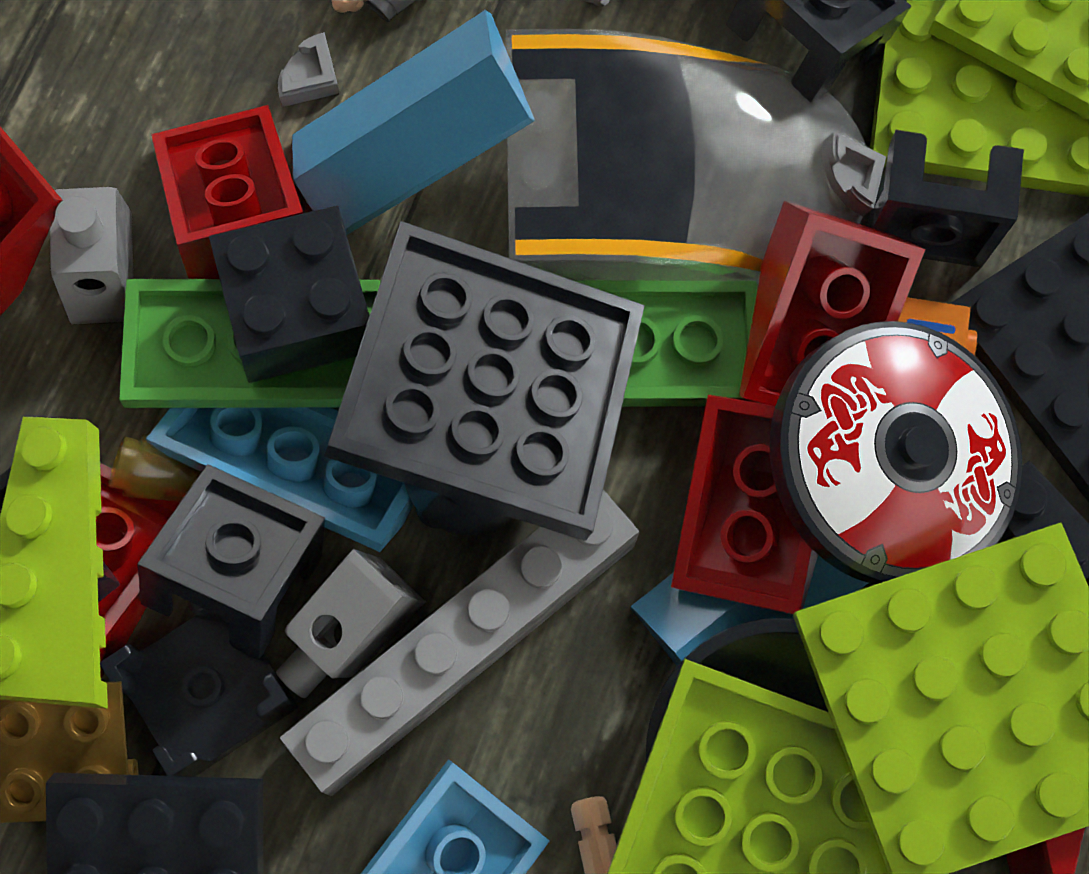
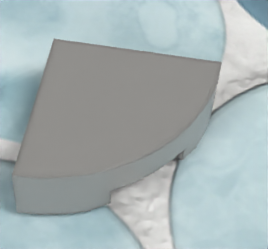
[278,32,340,107]
[822,131,886,216]

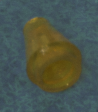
[108,435,202,502]

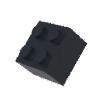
[209,206,369,383]

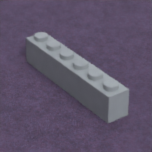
[280,490,639,796]

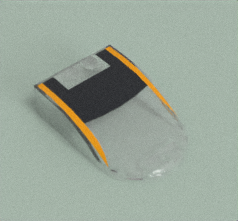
[505,29,865,289]

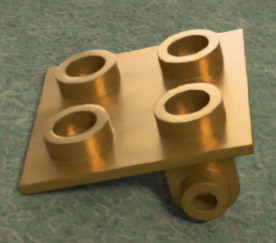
[0,681,138,823]

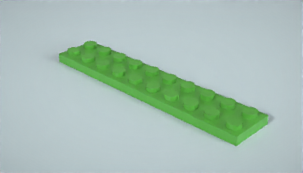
[119,279,760,408]

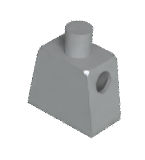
[50,187,133,324]
[276,549,426,698]

